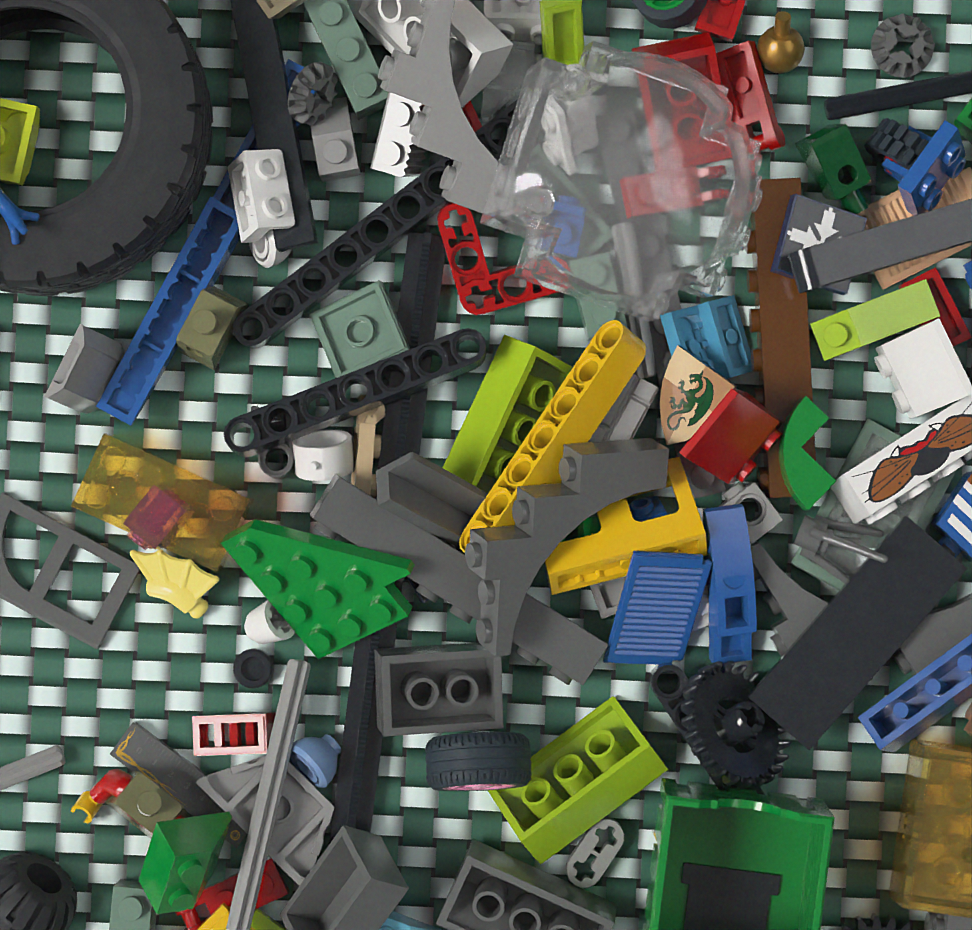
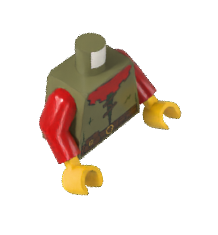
[71,769,189,839]

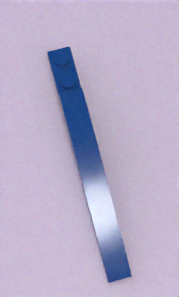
[96,59,317,426]

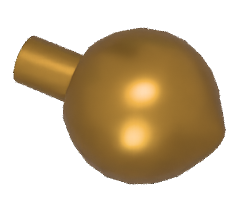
[757,11,805,73]

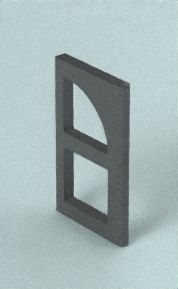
[0,492,140,650]

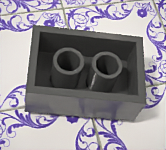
[374,642,503,737]

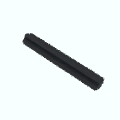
[824,70,972,120]

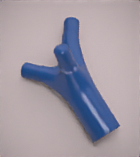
[0,189,39,245]

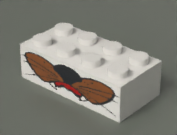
[830,394,972,524]

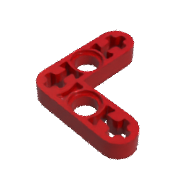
[437,202,571,315]

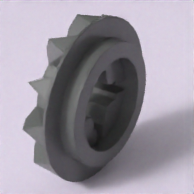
[871,13,935,78]
[288,62,339,126]

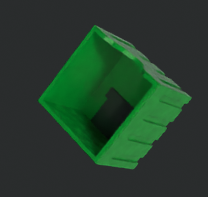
[643,778,835,930]

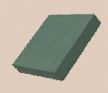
[310,280,411,378]

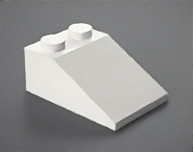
[874,319,972,419]

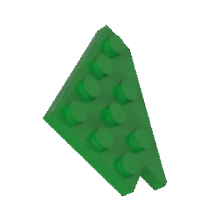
[220,519,415,659]

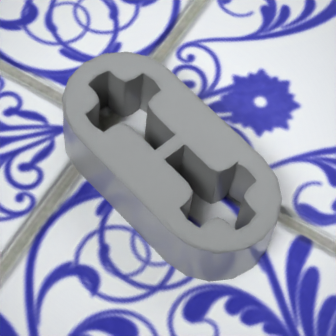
[566,817,624,888]

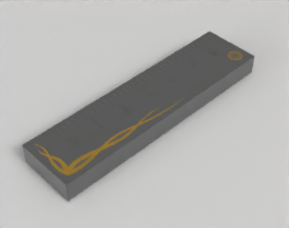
[110,721,247,848]

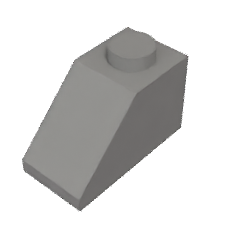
[311,97,361,182]

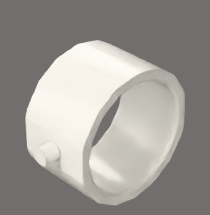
[292,430,354,481]

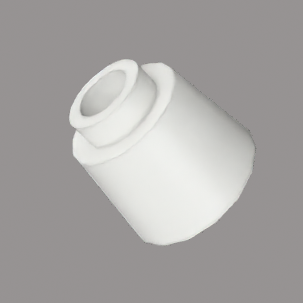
[244,600,295,644]

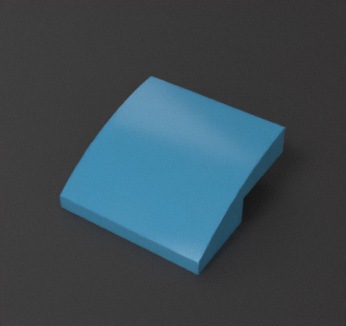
[660,295,752,379]

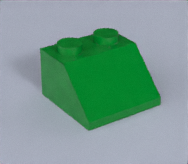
[139,812,232,914]

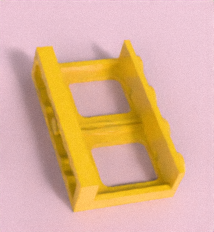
[544,457,707,595]

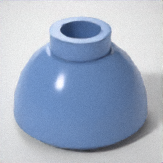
[290,734,341,788]

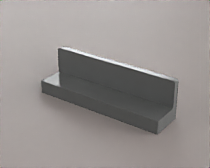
[376,452,488,549]

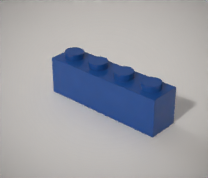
[858,634,972,752]

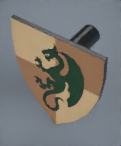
[660,345,737,445]

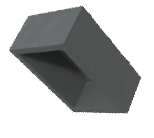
[279,825,409,930]

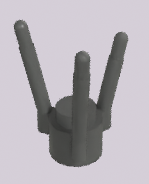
[793,514,888,584]

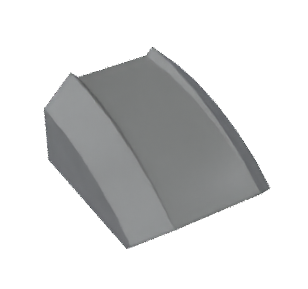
[44,324,125,414]

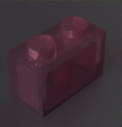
[123,484,196,550]

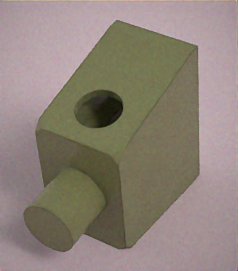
[176,286,249,370]

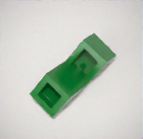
[779,396,836,510]

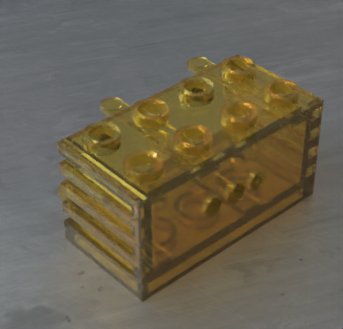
[888,739,972,918]

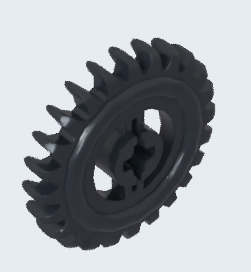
[681,661,792,790]

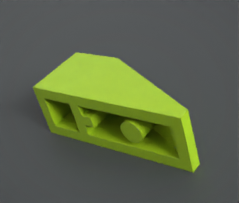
[810,279,941,361]

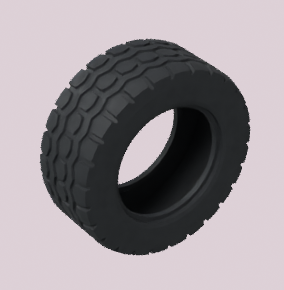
[0,0,213,296]

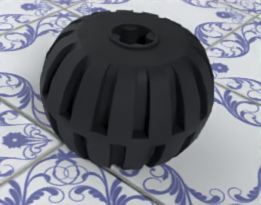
[0,851,77,930]

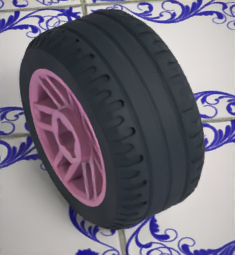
[425,732,532,791]

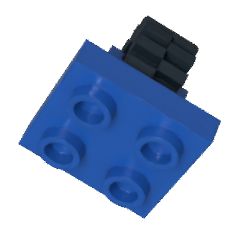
[864,118,966,216]

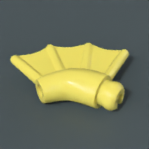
[130,549,219,619]

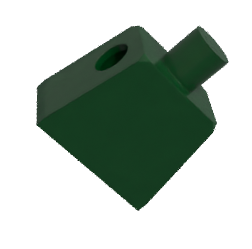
[795,124,871,214]

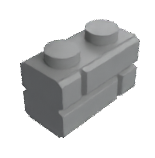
[588,374,659,442]

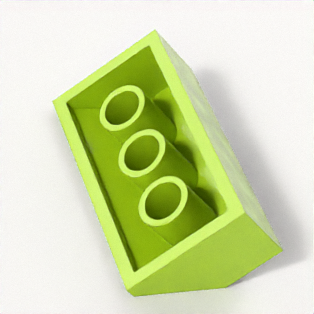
[443,335,573,493]
[487,696,668,865]

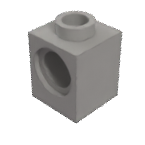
[719,481,783,544]

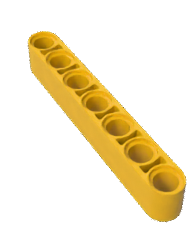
[459,320,647,553]

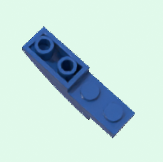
[703,504,757,664]

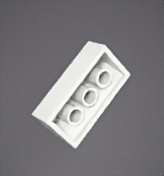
[352,0,514,107]

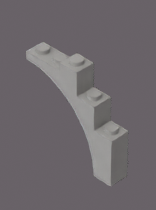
[378,0,551,233]

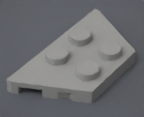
[195,755,335,886]

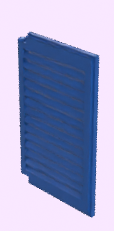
[603,551,712,665]

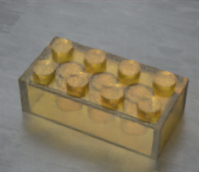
[71,433,254,572]

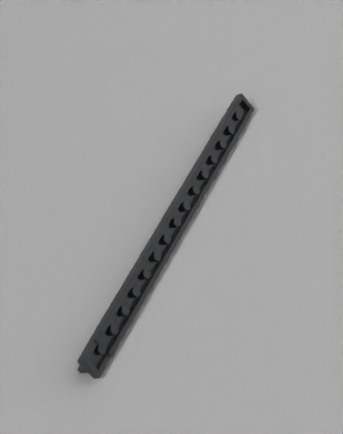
[329,232,446,844]

